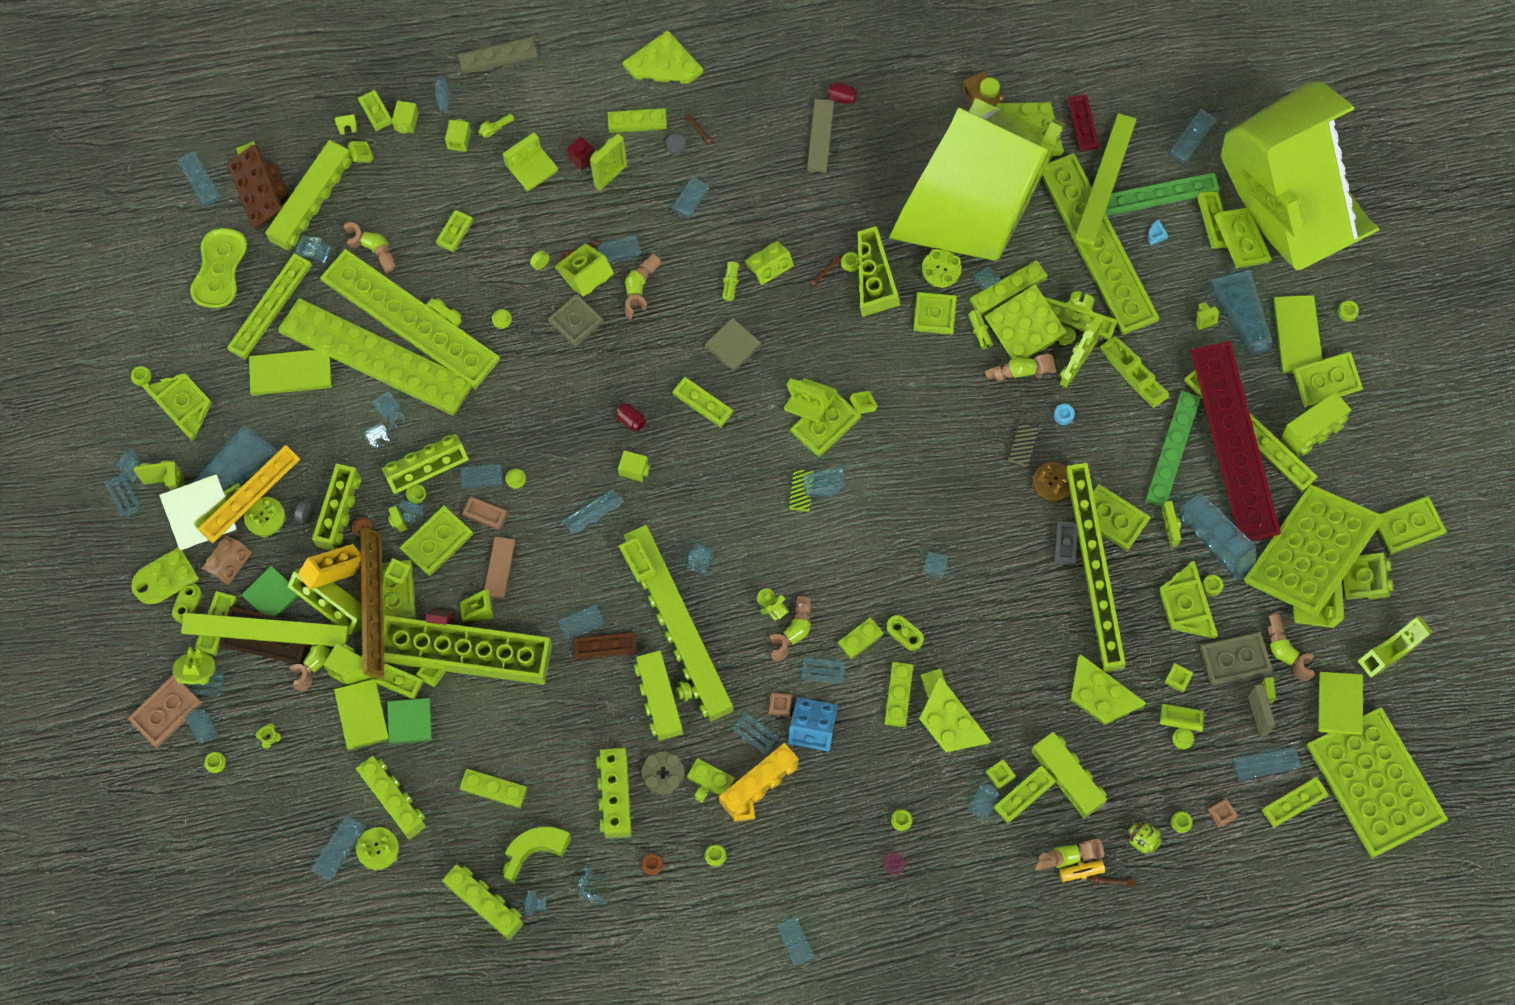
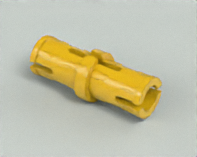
[1059,859,1105,882]

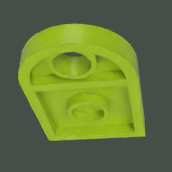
[131,547,199,604]

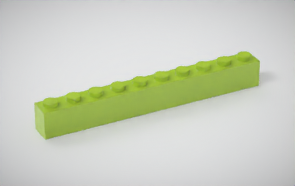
[1066,463,1126,672]
[623,525,733,722]

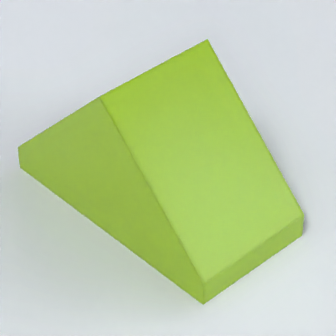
[460,589,494,622]

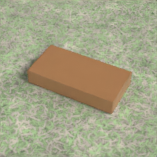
[462,496,508,531]

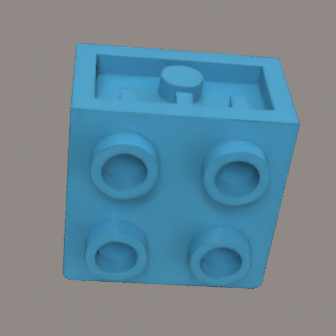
[788,697,838,752]

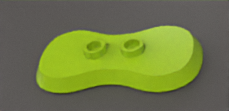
[190,228,247,308]

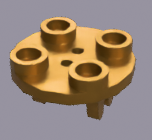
[1032,462,1070,503]

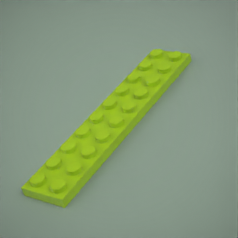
[1042,153,1159,335]
[320,249,500,389]
[278,298,472,416]

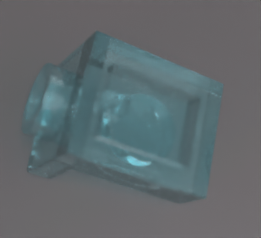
[295,236,330,264]
[185,709,219,745]
[968,784,999,821]

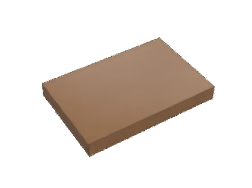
[127,675,204,748]

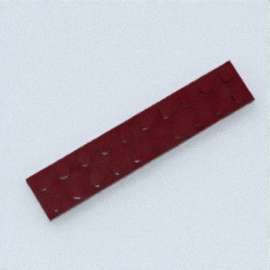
[1190,341,1281,544]

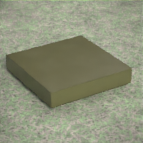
[548,294,604,347]
[705,318,762,372]
[1248,684,1276,737]

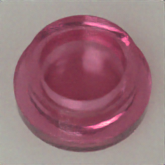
[884,853,905,875]

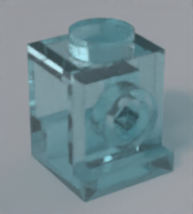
[686,544,713,575]

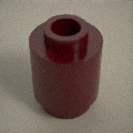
[828,81,857,105]
[616,403,646,432]

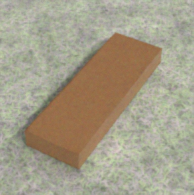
[484,537,516,600]

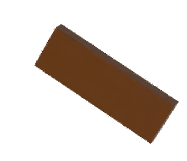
[573,632,638,660]

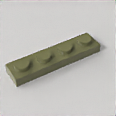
[458,37,538,74]

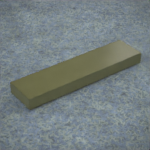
[807,99,834,173]

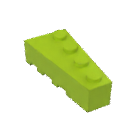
[858,226,900,317]

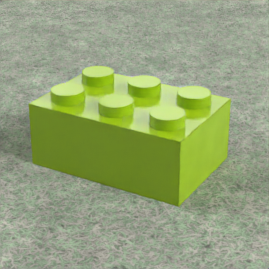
[1280,391,1351,457]

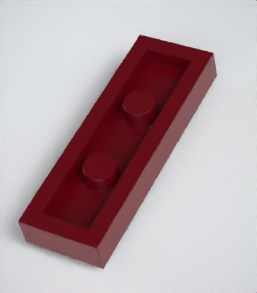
[1067,94,1099,152]

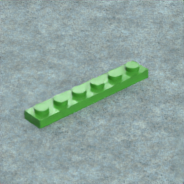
[1105,173,1220,216]
[1146,391,1201,507]

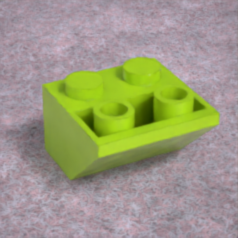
[323,644,376,686]

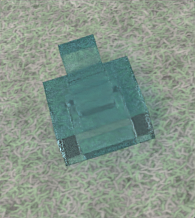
[363,423,390,449]
[399,500,425,524]
[523,890,546,916]

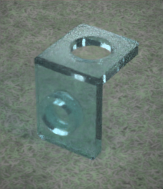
[578,867,604,905]

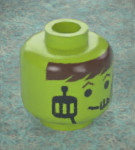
[1128,821,1162,854]

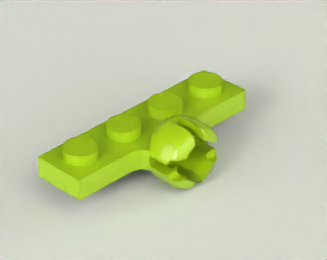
[1044,291,1117,340]

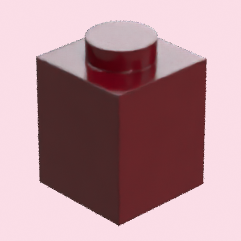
[567,136,595,171]

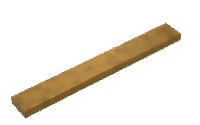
[361,527,385,680]

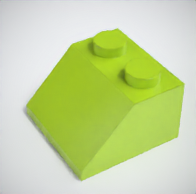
[555,243,614,297]

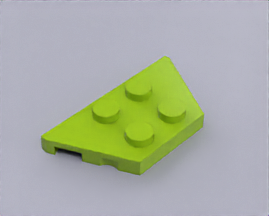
[142,373,212,441]
[1159,561,1218,638]
[1070,654,1146,725]
[919,677,991,752]

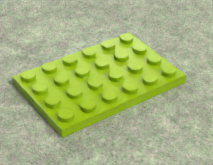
[1244,484,1384,616]
[1306,707,1448,859]

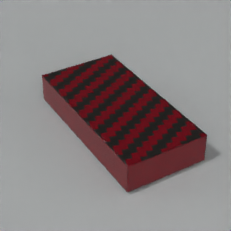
[426,608,455,625]

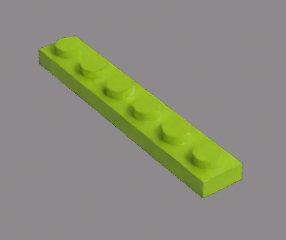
[227,253,312,360]

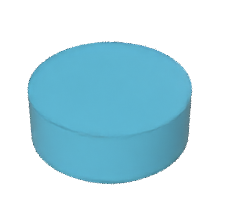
[1054,404,1075,425]

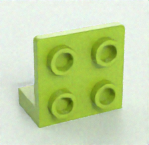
[502,132,558,191]
[134,460,185,491]
[1293,581,1344,628]

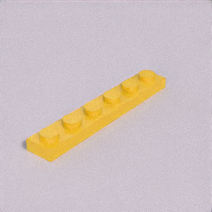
[198,445,300,544]

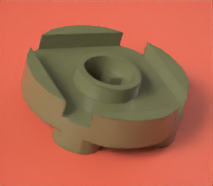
[642,752,684,795]

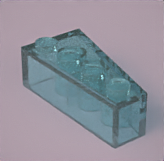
[1210,270,1272,356]
[193,425,277,492]
[1181,492,1256,581]

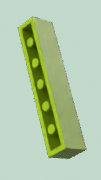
[265,140,352,251]

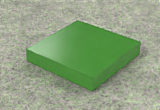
[242,566,299,617]
[387,698,432,744]

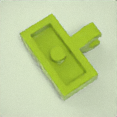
[687,758,735,803]

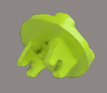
[922,249,962,288]
[244,497,286,538]
[173,647,215,685]
[356,827,399,870]

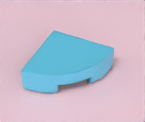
[1148,220,1168,246]

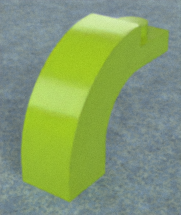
[1358,615,1433,678]
[503,827,571,884]

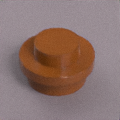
[352,517,373,538]
[642,853,663,875]

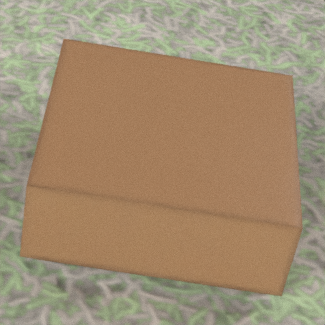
[769,693,792,717]
[1208,798,1238,828]

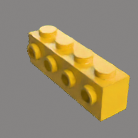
[719,743,799,818]

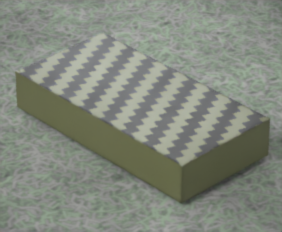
[1008,423,1039,467]

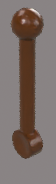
[685,113,712,144]
[561,240,601,259]
[810,256,841,286]
[1090,876,1136,888]

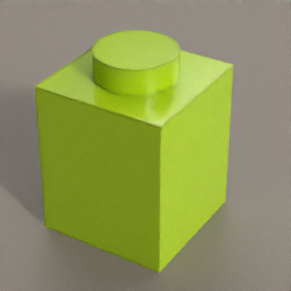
[392,101,419,133]
[445,119,471,152]
[618,451,651,482]

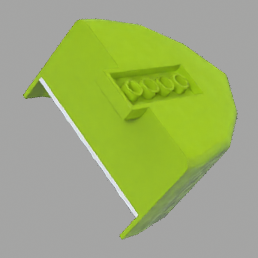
[1221,81,1379,270]
[889,98,1065,261]

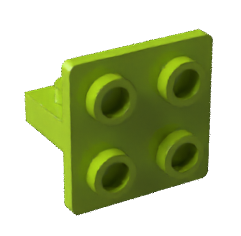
[784,378,837,422]

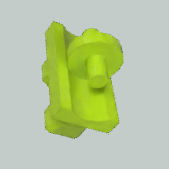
[757,589,789,621]

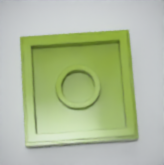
[913,292,957,335]

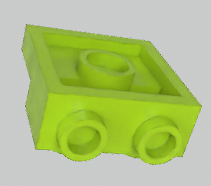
[1343,553,1394,600]

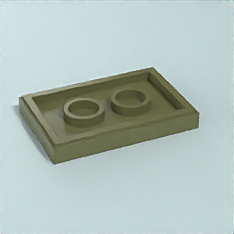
[1199,632,1273,686]

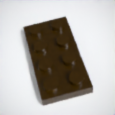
[219,606,307,665]

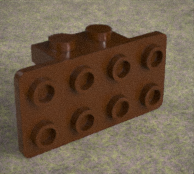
[228,145,289,229]

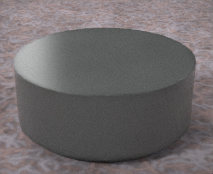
[666,134,685,154]
[295,501,312,523]

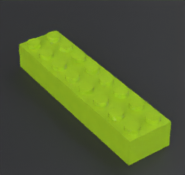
[383,615,552,685]

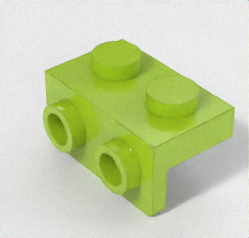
[745,241,794,285]

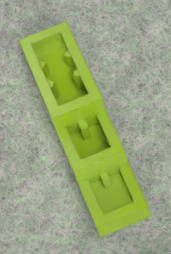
[1100,336,1169,408]

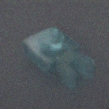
[372,391,406,428]

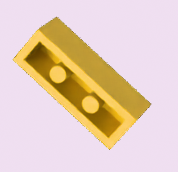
[298,544,361,589]

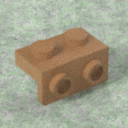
[201,535,252,585]

